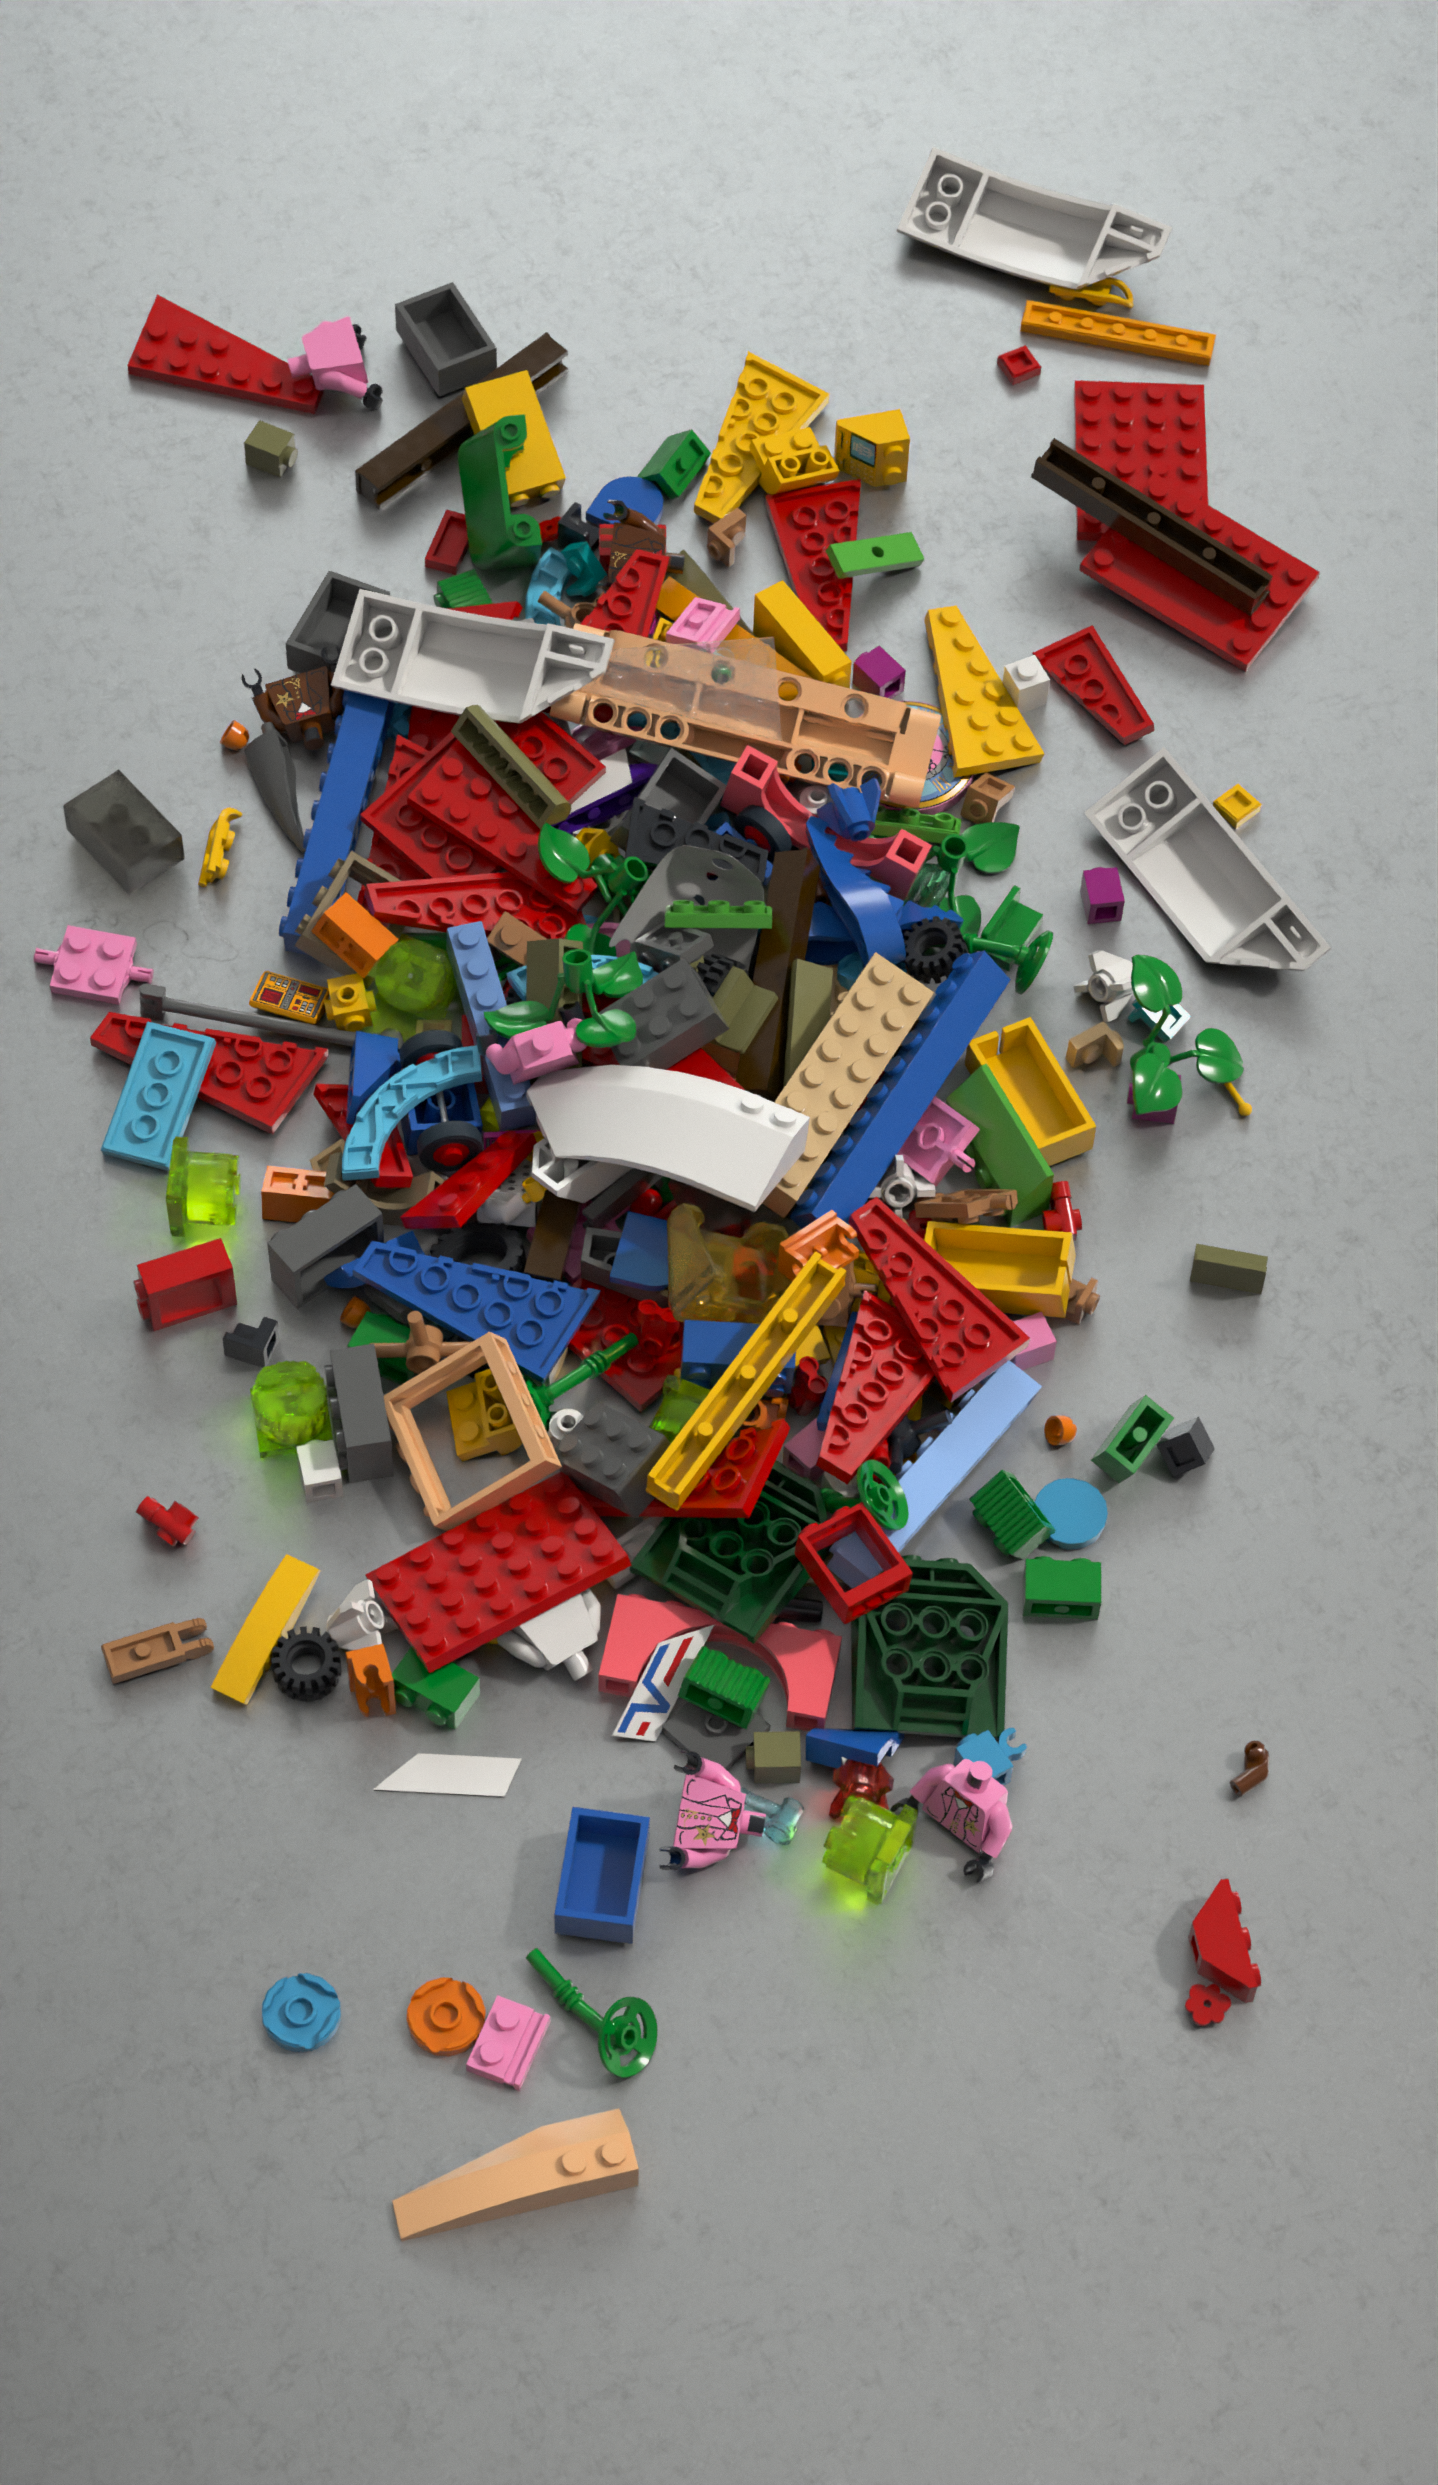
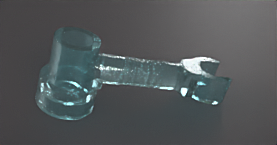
[741,1787,804,1845]

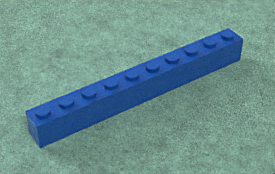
[279,690,395,955]
[790,951,1010,1235]

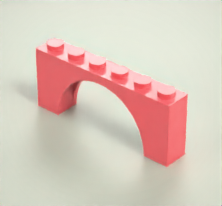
[720,745,932,902]
[598,1594,842,1732]

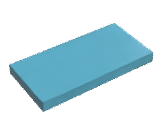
[101,1021,216,1171]

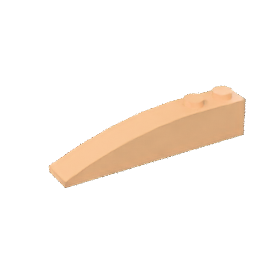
[392,2108,639,2241]

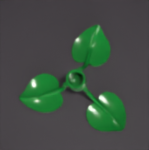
[538,822,653,957]
[868,822,1020,934]
[484,949,643,1048]
[1130,955,1244,1115]

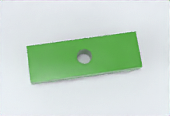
[826,532,925,579]
[871,804,962,843]
[665,900,772,929]

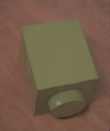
[244,420,298,478]
[745,1731,801,1784]

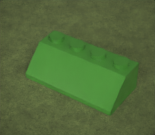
[946,1064,1054,1228]

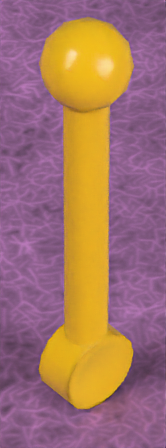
[1224,1082,1252,1116]

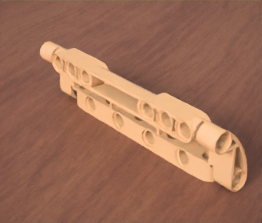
[550,623,941,809]

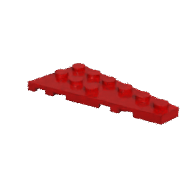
[765,479,861,652]
[542,549,670,723]
[364,872,587,939]
[848,1197,1031,1403]

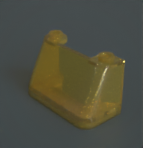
[667,1203,793,1324]

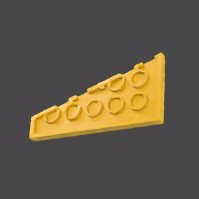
[694,351,830,523]
[924,605,1045,778]

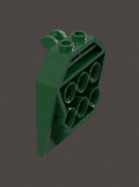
[630,1460,830,1644]
[851,1555,1008,1741]

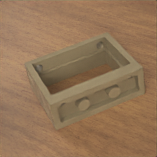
[294,851,405,989]

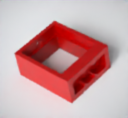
[133,1238,237,1331]
[794,1502,913,1625]

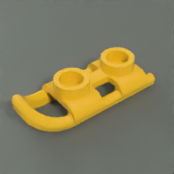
[1049,277,1133,309]
[198,807,242,887]

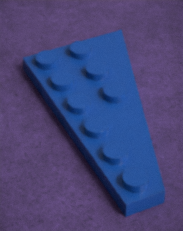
[353,1241,601,1384]

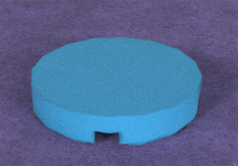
[1035,1478,1108,1550]
[262,1973,341,2052]

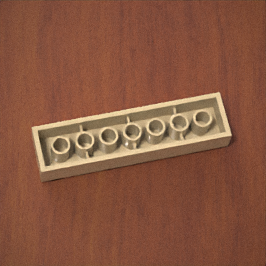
[762,952,935,1218]

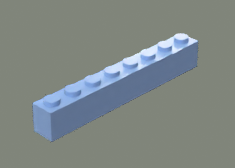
[827,1360,1042,1589]

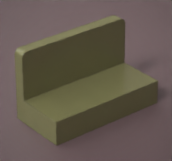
[710,966,778,1054]
[1190,1243,1268,1294]

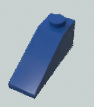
[346,1031,402,1125]

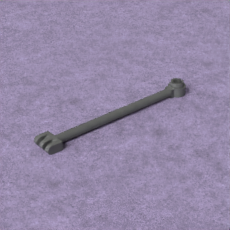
[139,984,404,1053]

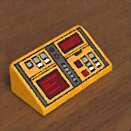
[249,971,329,1025]

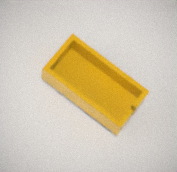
[964,1017,1096,1166]
[924,1221,1076,1318]

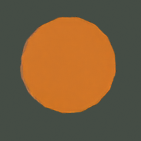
[406,1977,486,2057]

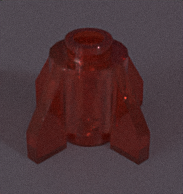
[829,1760,894,1827]

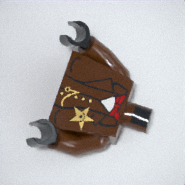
[595,500,685,603]
[241,645,345,750]

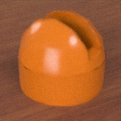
[220,720,249,750]
[340,1296,371,1329]
[1044,1415,1077,1445]

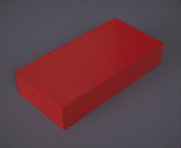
[425,509,469,575]

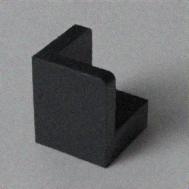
[558,502,599,552]
[222,1317,279,1369]
[1157,1417,1215,1477]

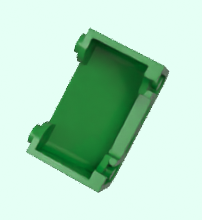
[458,414,542,571]

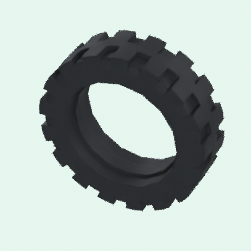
[428,1222,527,1274]

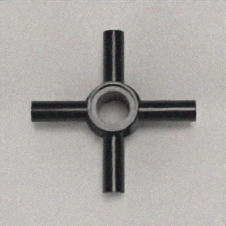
[886,1410,952,1474]

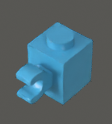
[953,1728,1027,1786]

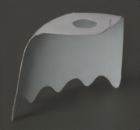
[609,845,764,971]

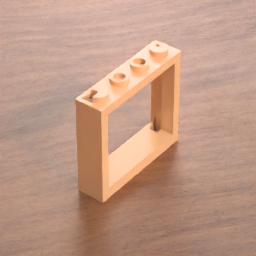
[383,1332,562,1531]

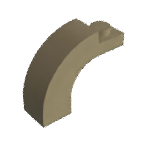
[324,1152,445,1227]

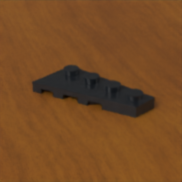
[624,796,768,886]

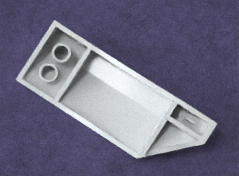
[897,147,1172,290]
[331,589,615,723]
[1084,747,1332,971]
[526,1065,810,1212]

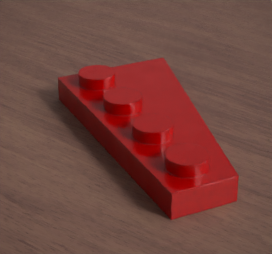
[1033,625,1155,745]
[313,1084,413,1188]
[400,1131,537,1229]

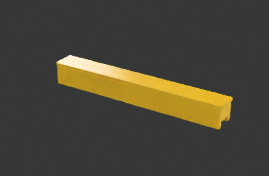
[645,1251,847,1511]

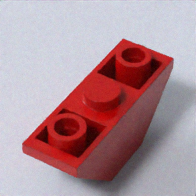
[1188,1878,1261,2003]

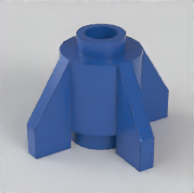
[816,778,881,842]

